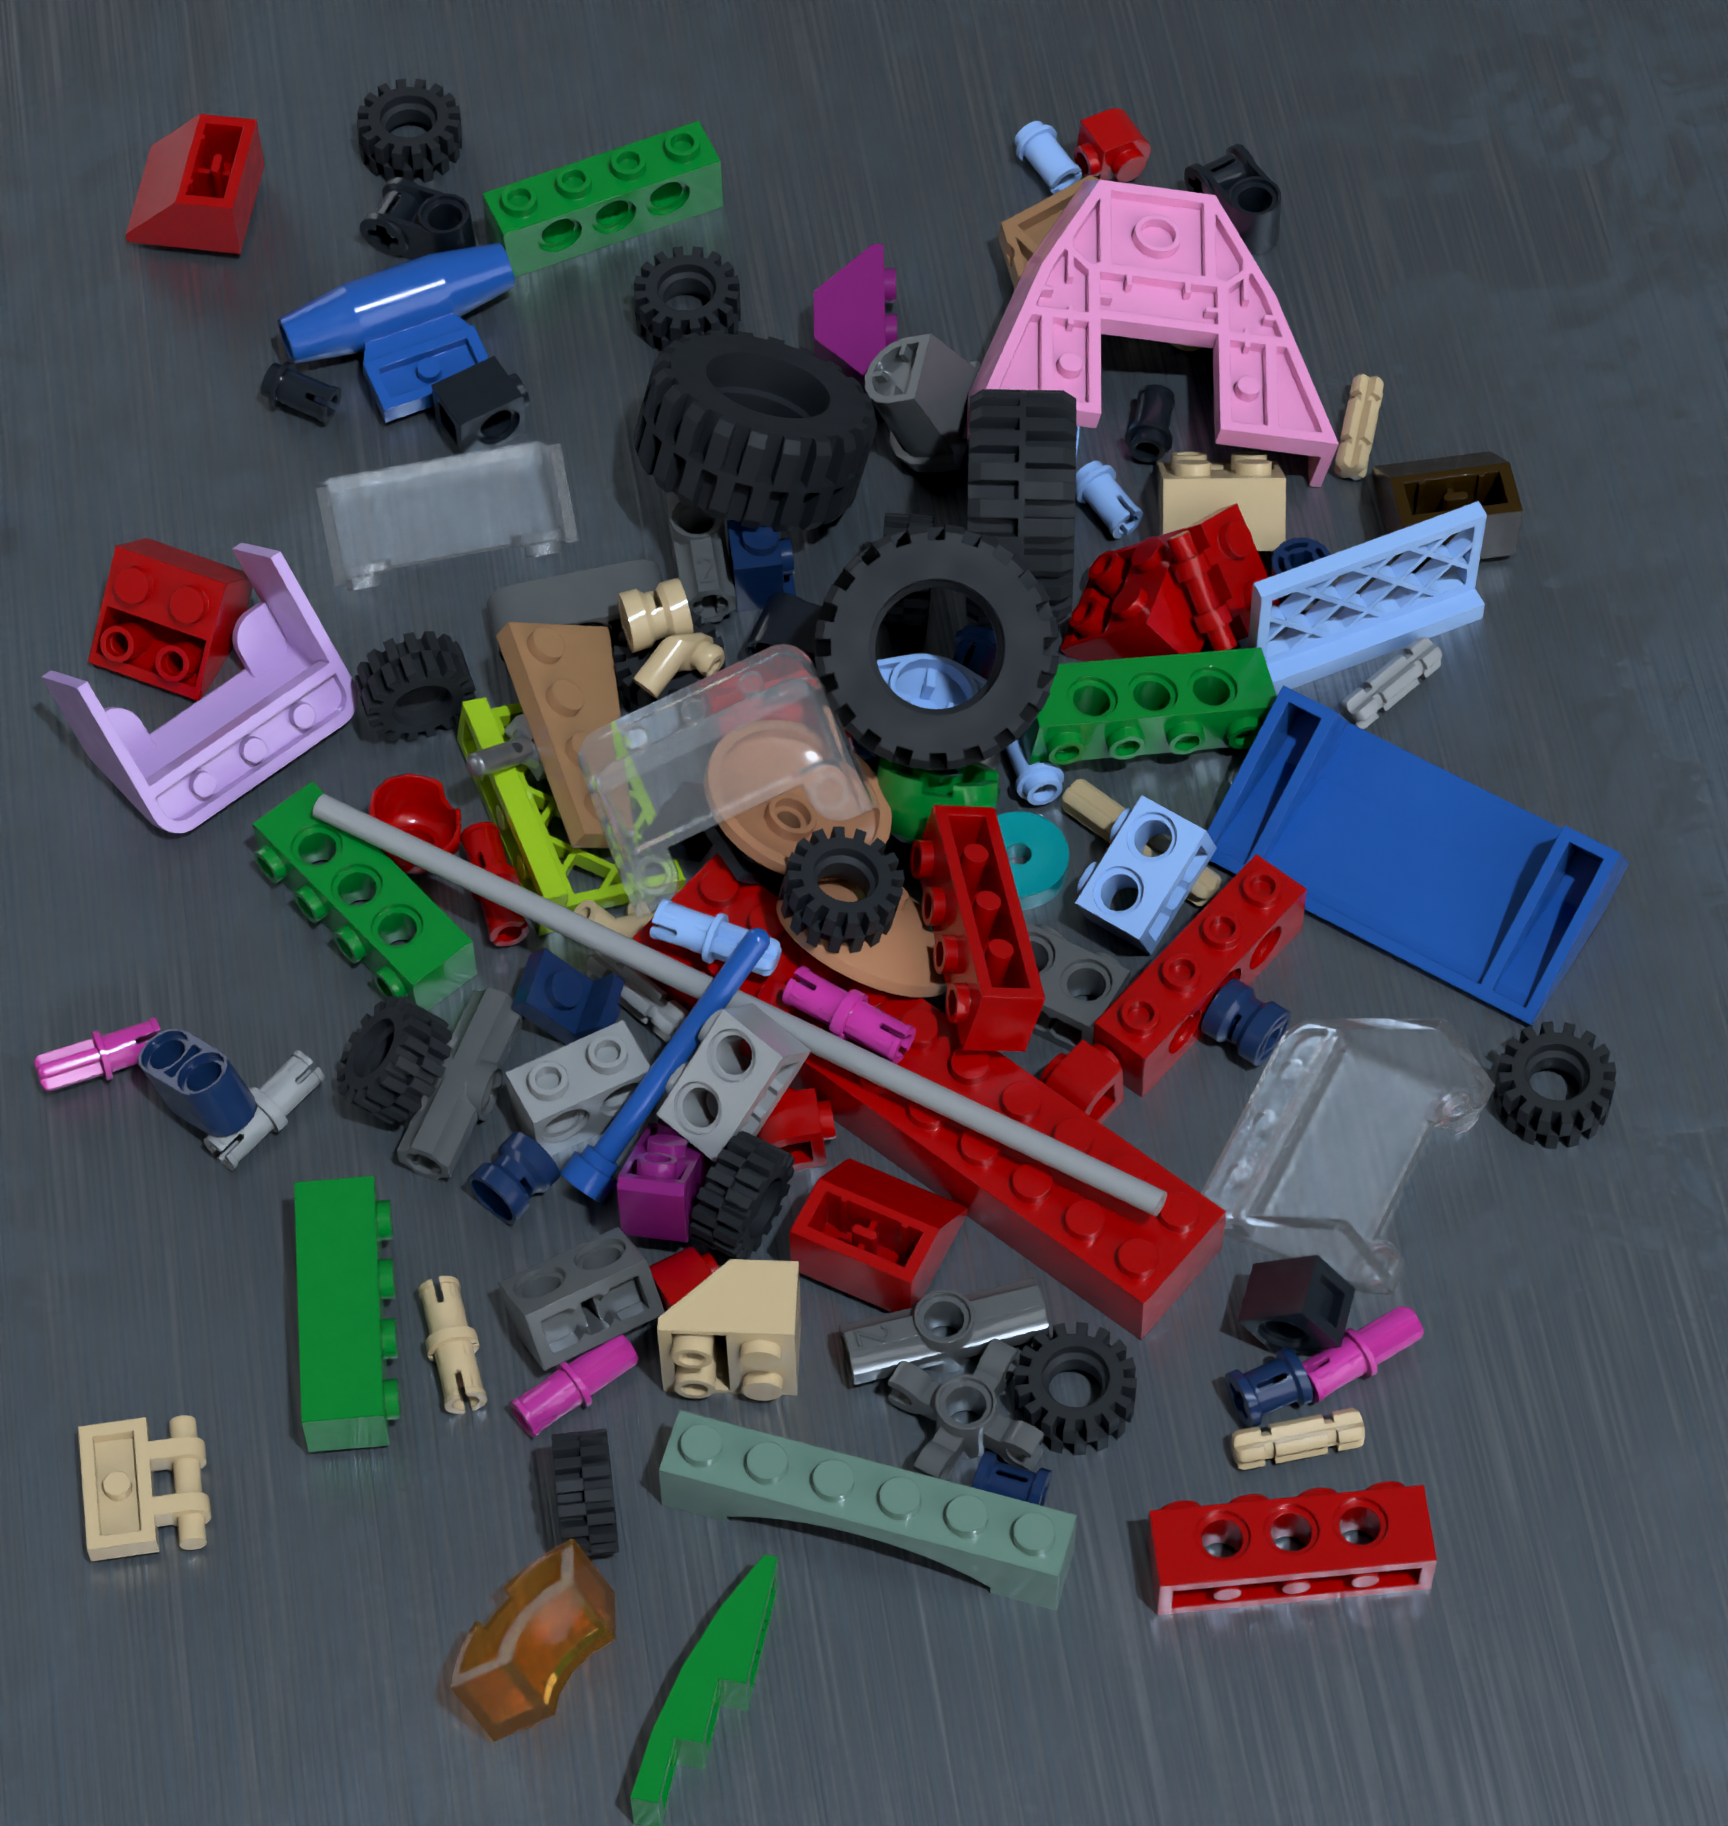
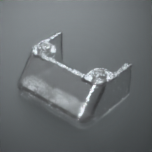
[313,439,579,591]

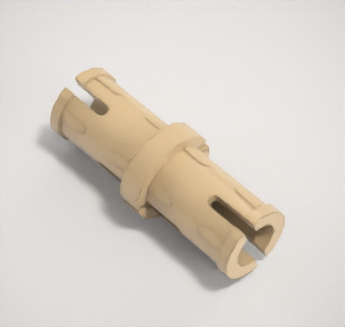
[418,1276,487,1414]

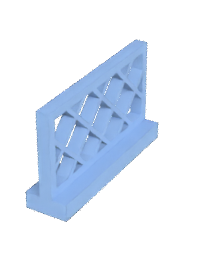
[1236,501,1487,695]

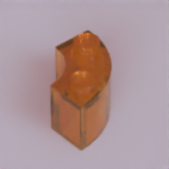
[451,1539,616,1742]

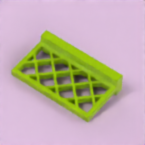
[457,697,686,936]

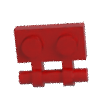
[1166,503,1280,651]

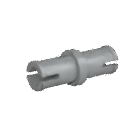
[204,1050,326,1170]

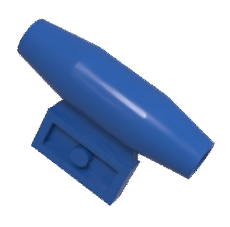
[277,243,515,423]

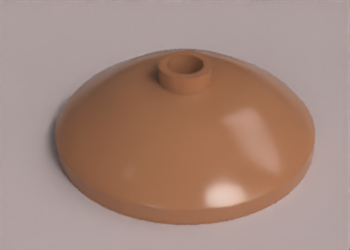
[706,723,892,881]
[776,879,947,998]

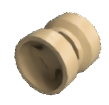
[617,578,694,653]

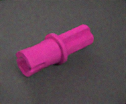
[34,1017,161,1092]
[1301,1306,1424,1403]
[509,1334,638,1438]

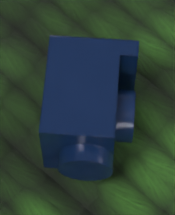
[727,520,796,612]

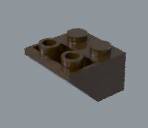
[1371,451,1523,567]

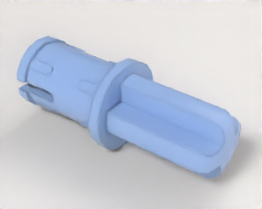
[650,898,781,976]

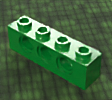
[482,121,723,278]
[1021,647,1277,765]
[252,781,478,1011]

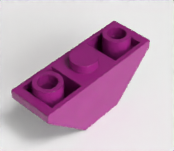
[813,244,897,421]
[617,1118,709,1243]

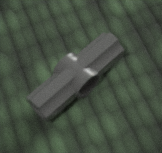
[663,490,737,624]
[397,987,526,1181]
[839,1278,1049,1385]

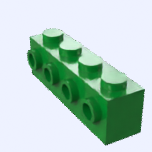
[294,1176,401,1452]

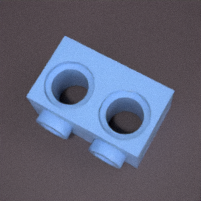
[1075,795,1217,955]

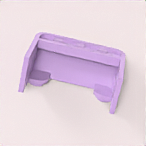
[41,542,358,833]

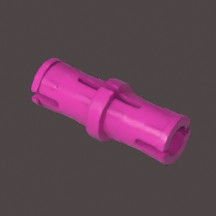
[782,966,916,1064]

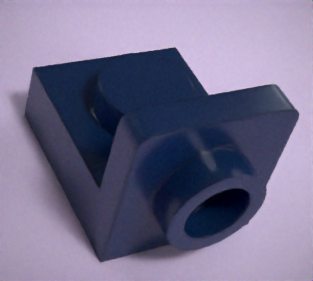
[511,948,625,1045]

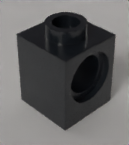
[431,356,530,462]
[1238,1254,1356,1354]

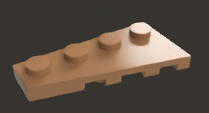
[496,622,636,848]

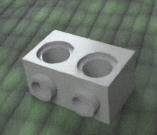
[656,1003,811,1163]
[505,1020,656,1156]

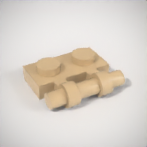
[78,1415,211,1561]

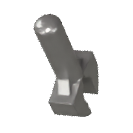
[466,714,547,781]

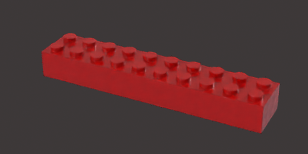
[632,854,1226,1341]

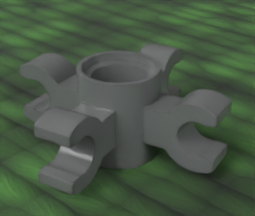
[888,1338,1044,1481]

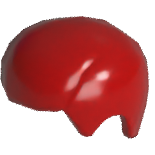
[367,773,462,875]

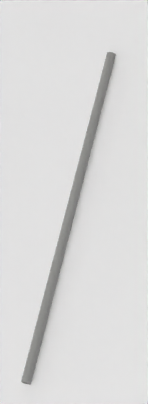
[313,794,1167,1216]

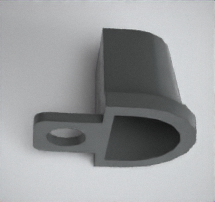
[864,333,981,473]

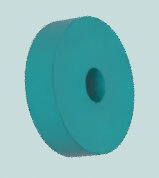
[997,811,1069,910]

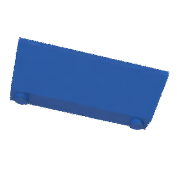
[1207,685,1630,1026]

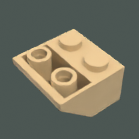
[1157,451,1286,551]
[657,1259,801,1401]

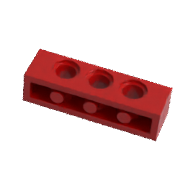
[1093,854,1307,1098]
[1147,1481,1437,1615]

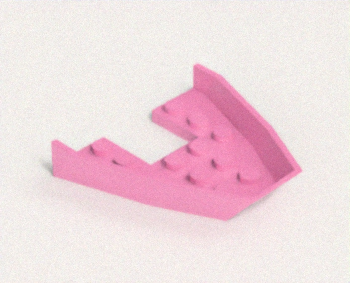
[967,180,1339,488]

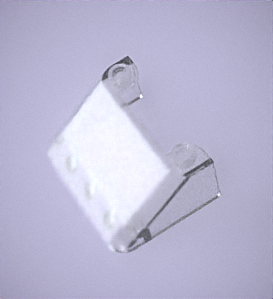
[578,644,880,919]
[1201,1018,1495,1295]

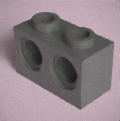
[1025,921,1130,1051]
[498,1227,665,1371]

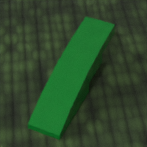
[630,1554,779,1826]

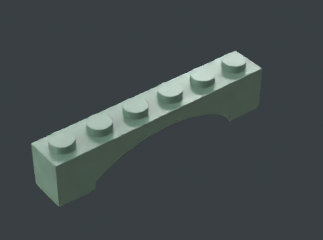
[659,1410,1077,1611]

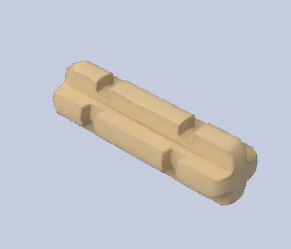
[1334,373,1384,481]
[1231,1407,1365,1470]

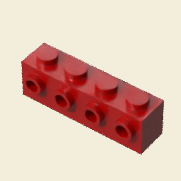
[910,805,1046,1052]

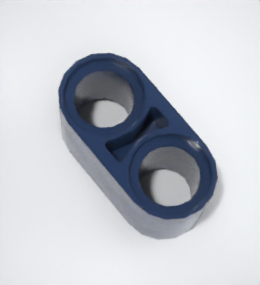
[138,1028,257,1137]

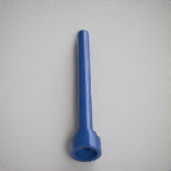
[560,928,770,1203]

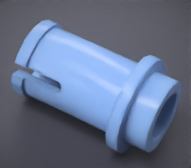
[1014,121,1082,194]
[1076,461,1144,539]
[1003,737,1064,805]

